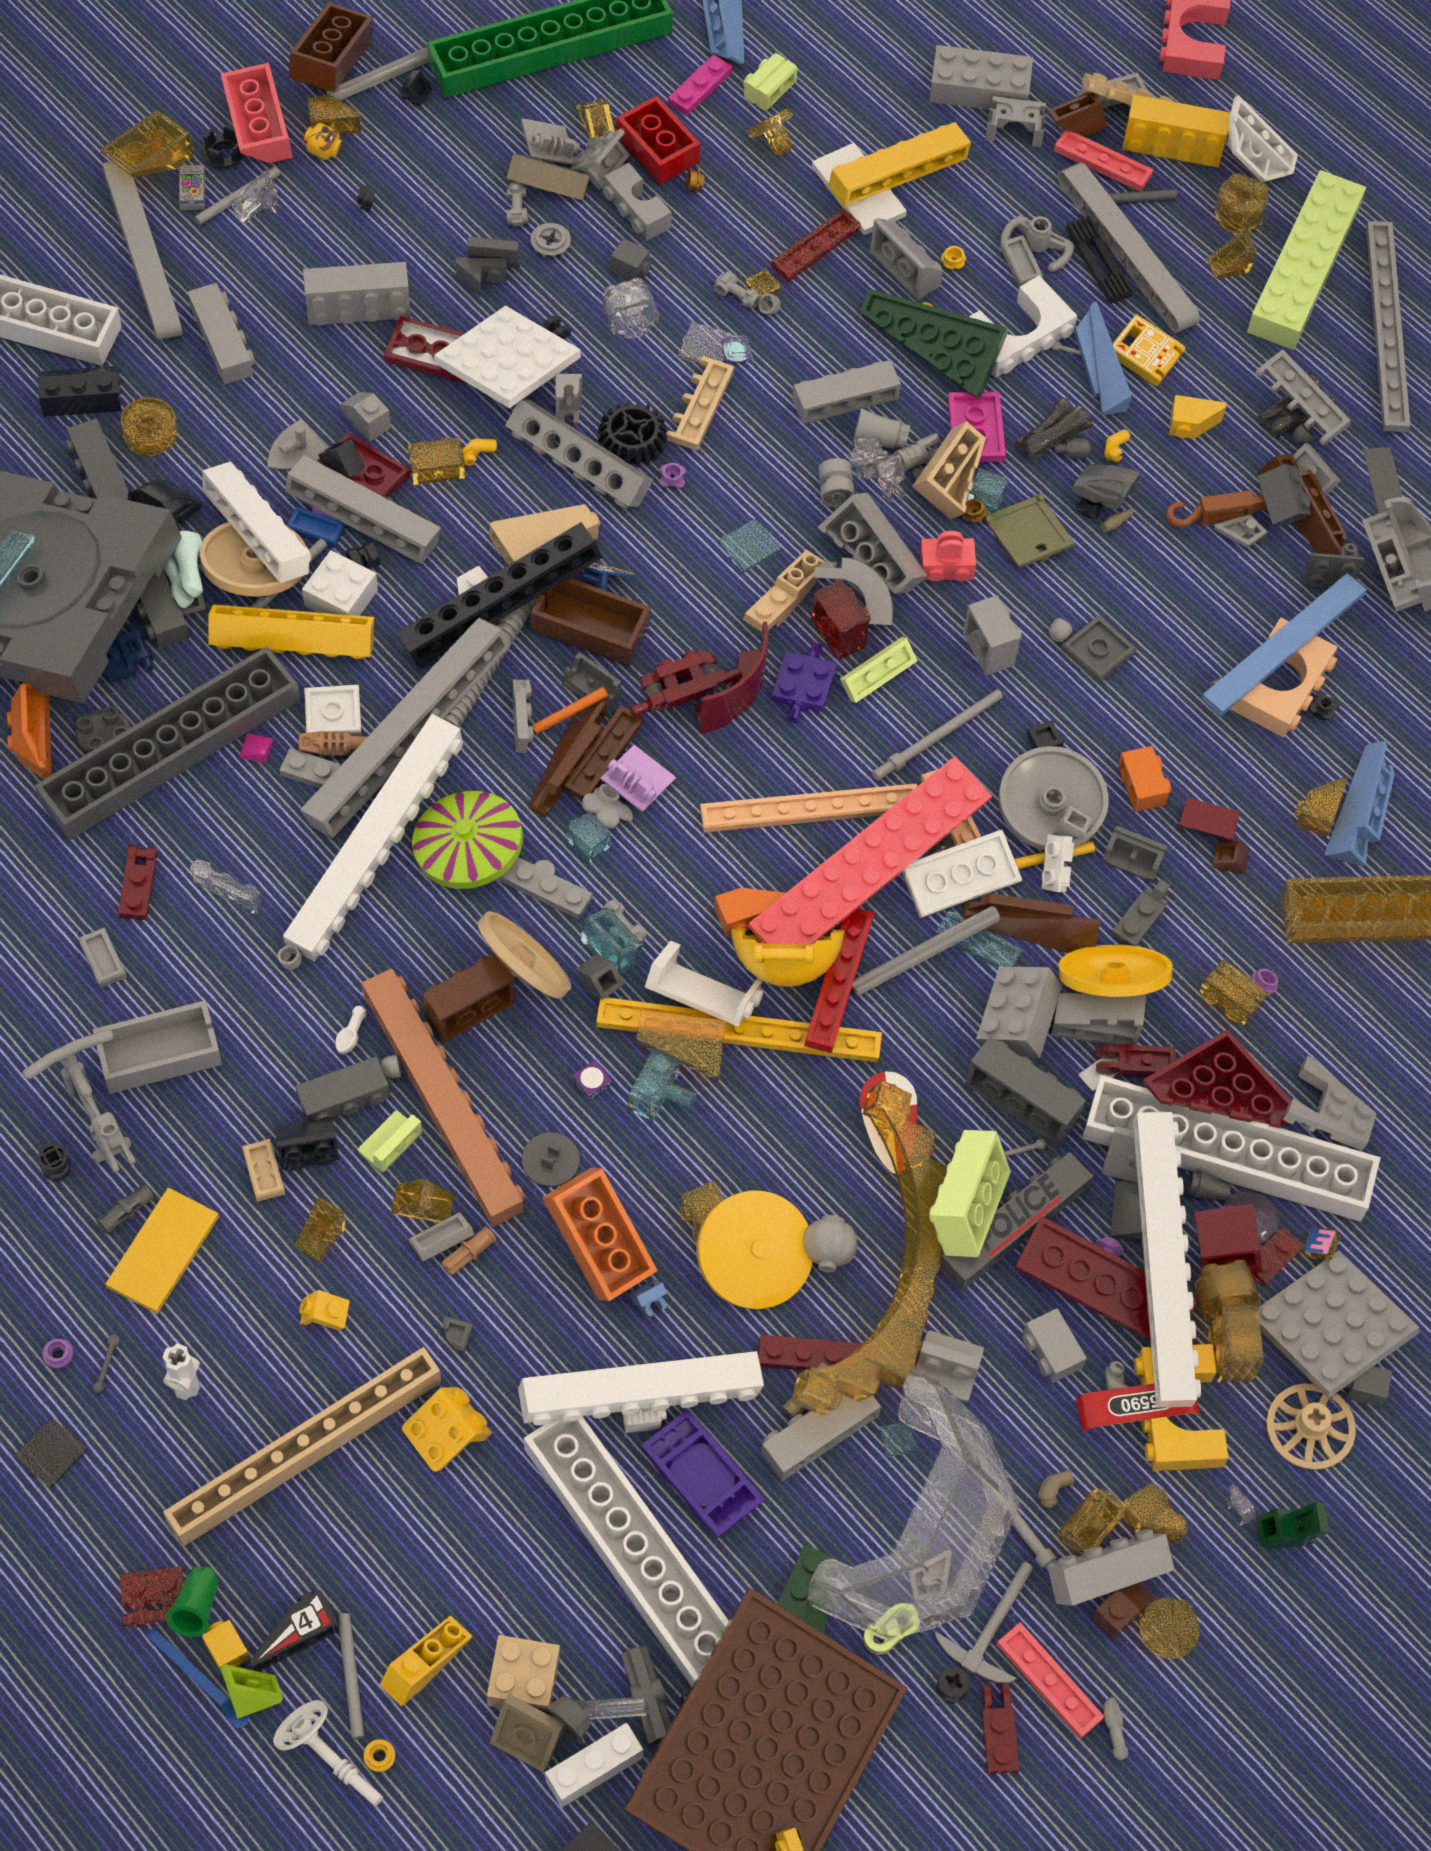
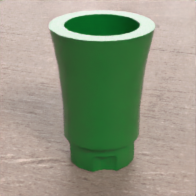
[166,1566,219,1637]

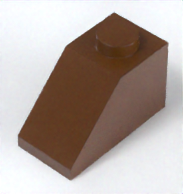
[1048,92,1107,136]
[1092,1582,1156,1641]

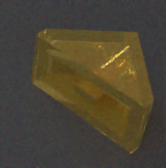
[576,98,615,139]
[1206,229,1257,279]
[391,1179,454,1222]
[295,1197,346,1261]

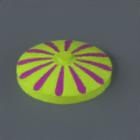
[412,791,523,889]

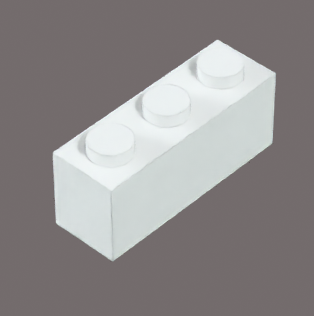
[545,1723,643,1808]

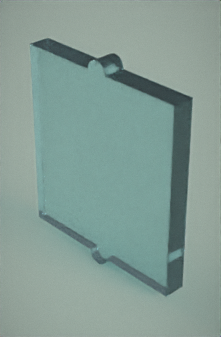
[719,518,781,573]

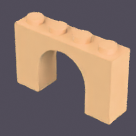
[1230,618,1338,738]

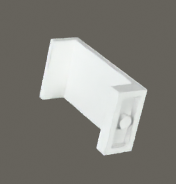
[645,941,764,1027]

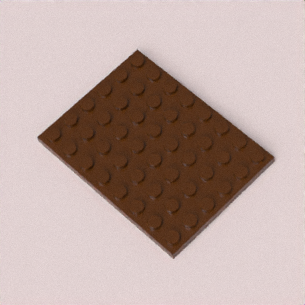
[623,1588,907,1851]

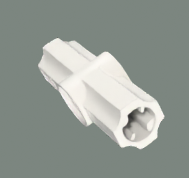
[163,1344,200,1400]

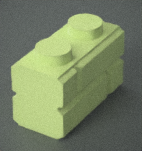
[743,53,798,111]

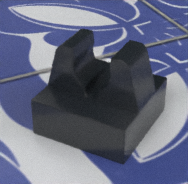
[398,70,432,106]

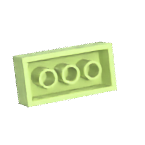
[930,1130,1011,1257]

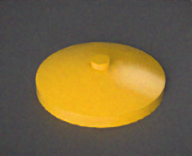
[1059,945,1173,997]
[697,1191,813,1309]

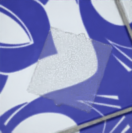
[678,322,734,363]

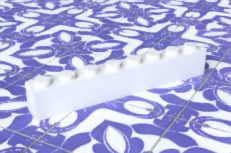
[518,1351,764,1425]

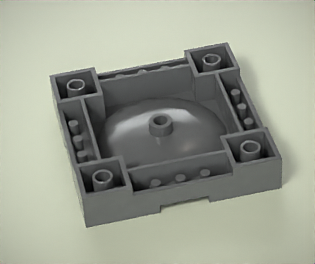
[0,471,182,704]

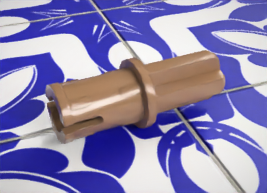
[442,1226,496,1275]

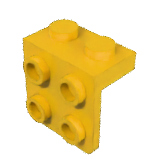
[402,1387,492,1471]

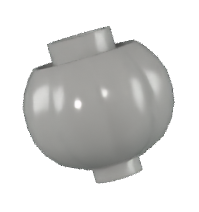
[804,1215,858,1272]

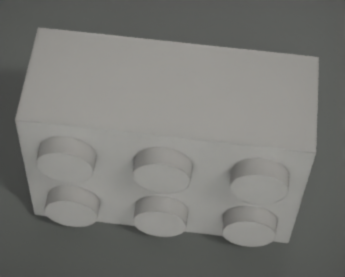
[976,966,1062,1058]

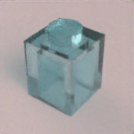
[968,468,1008,512]
[568,812,610,863]

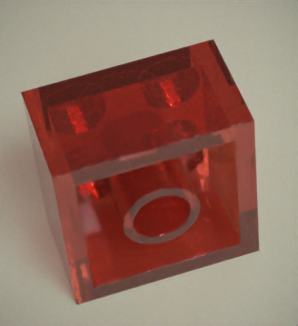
[811,579,871,661]

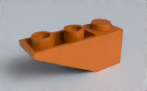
[714,888,785,937]

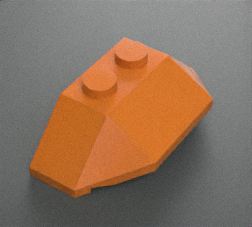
[7,682,52,779]

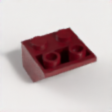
[1194,1204,1262,1277]

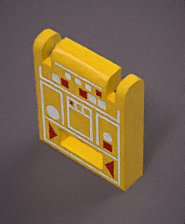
[1113,314,1185,386]

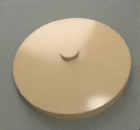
[200,522,306,596]
[478,911,571,999]

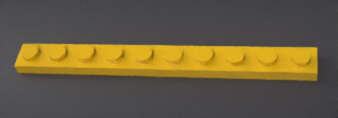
[597,998,882,1063]

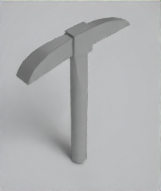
[935,1562,1033,1685]

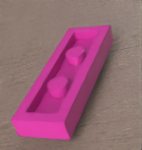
[668,54,733,116]

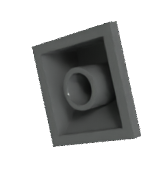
[1110,1181,1143,1242]

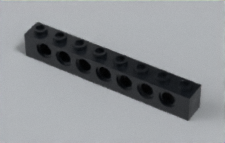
[397,522,603,668]

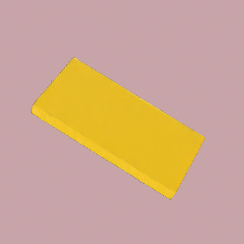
[105,1188,219,1314]

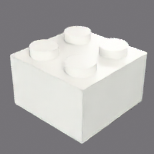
[302,550,378,616]

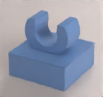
[629,1280,667,1317]

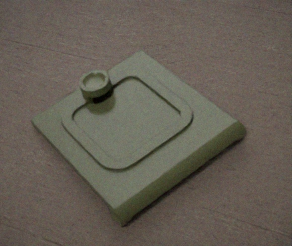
[983,493,1075,568]

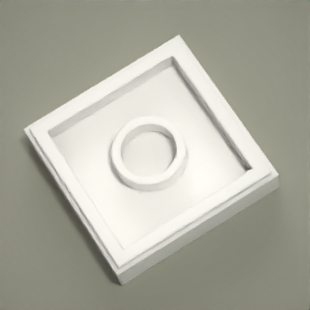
[304,685,362,736]

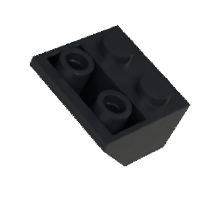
[274,1117,339,1171]

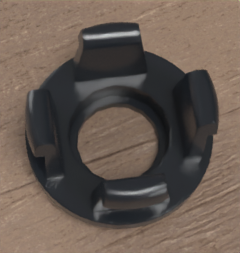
[203,125,244,168]

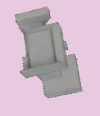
[985,96,1046,148]

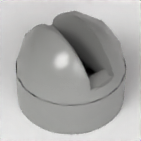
[758,293,781,315]
[1049,618,1073,642]
[278,945,302,970]
[380,1054,402,1078]

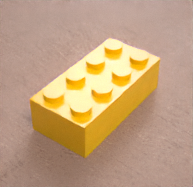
[1122,95,1231,167]

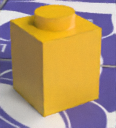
[202,1620,250,1675]

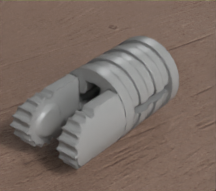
[894,433,939,472]

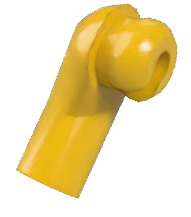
[1104,429,1130,462]
[460,439,497,466]

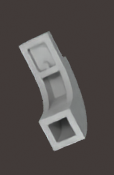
[814,557,893,625]

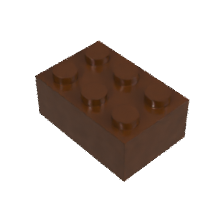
[423,954,515,1044]

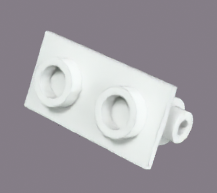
[1041,834,1075,892]

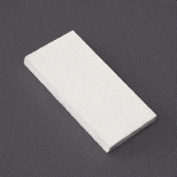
[812,143,907,235]
[902,830,1022,918]

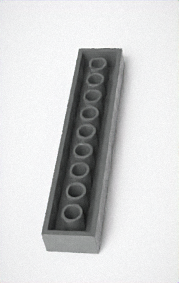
[34,646,300,841]

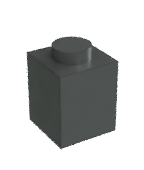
[610,238,651,284]
[575,954,624,1000]
[1345,1366,1392,1407]

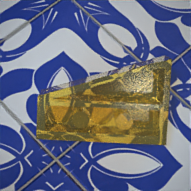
[637,1011,726,1082]

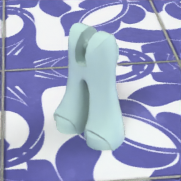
[163,531,203,608]

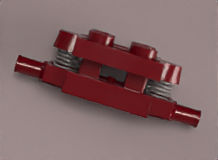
[630,650,743,717]

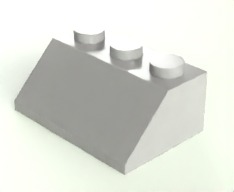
[870,218,943,301]

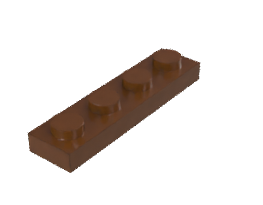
[563,705,644,800]

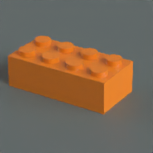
[542,1168,658,1301]

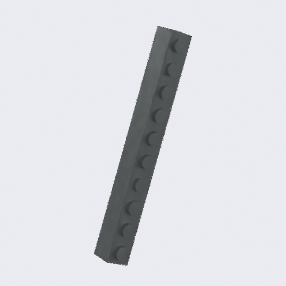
[65,418,189,648]

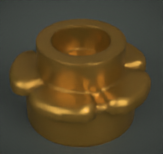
[685,169,705,193]
[962,499,988,523]

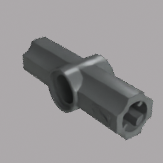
[621,1646,671,1746]

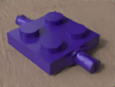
[771,642,838,723]

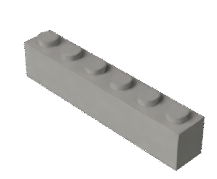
[285,455,441,564]

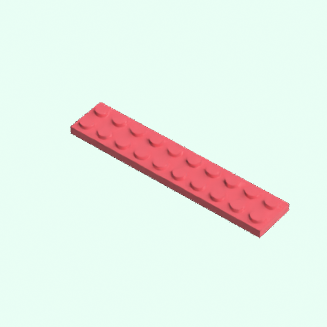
[748,756,992,944]

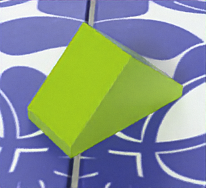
[221,1664,284,1719]

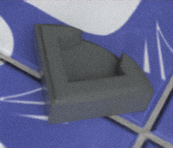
[443,1316,473,1354]

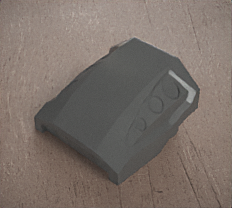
[1071,464,1141,509]

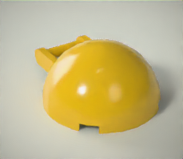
[731,928,844,987]

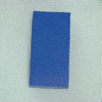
[286,506,346,548]

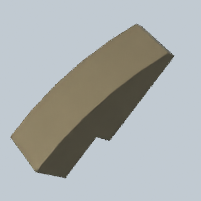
[507,154,590,200]

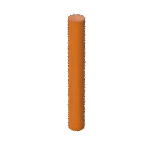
[532,686,609,734]

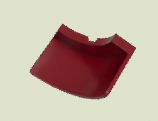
[695,621,768,734]

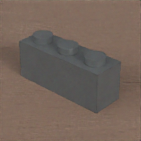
[295,1056,390,1121]

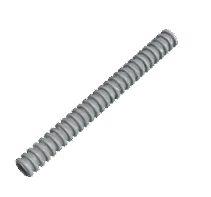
[443,596,539,728]

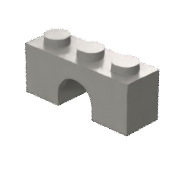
[603,163,672,241]

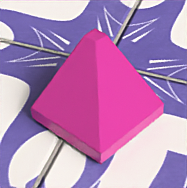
[240,733,274,763]

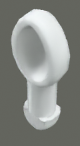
[335,1006,367,1054]

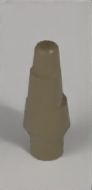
[1100,508,1134,533]

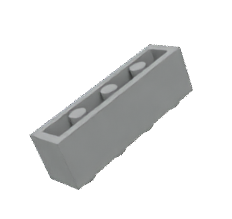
[188,283,255,385]
[792,360,901,424]
[761,1378,881,1482]
[1048,1529,1174,1606]

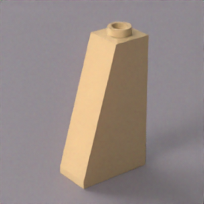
[489,504,600,565]

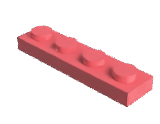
[1054,129,1153,192]
[996,1622,1104,1739]

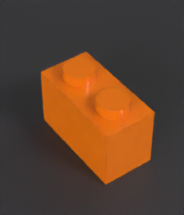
[1118,746,1171,812]

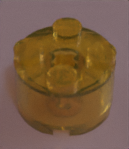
[1214,173,1269,234]
[1194,1260,1261,1324]

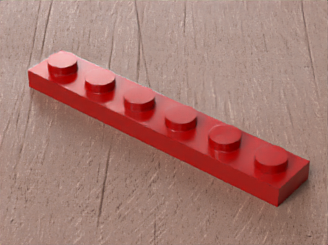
[804,908,874,1053]

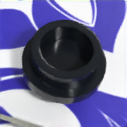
[356,184,375,210]

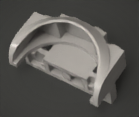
[1362,497,1431,612]

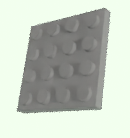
[1250,1251,1419,1398]

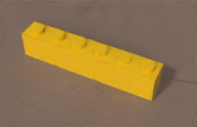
[828,122,971,207]
[208,605,374,659]

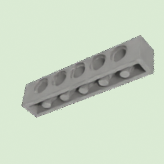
[505,399,653,509]

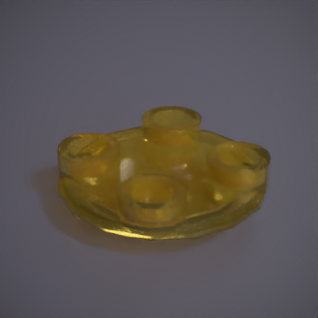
[1140,1598,1200,1659]

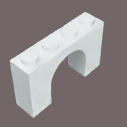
[969,276,1077,378]

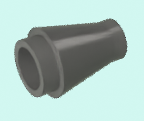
[1185,1170,1231,1201]

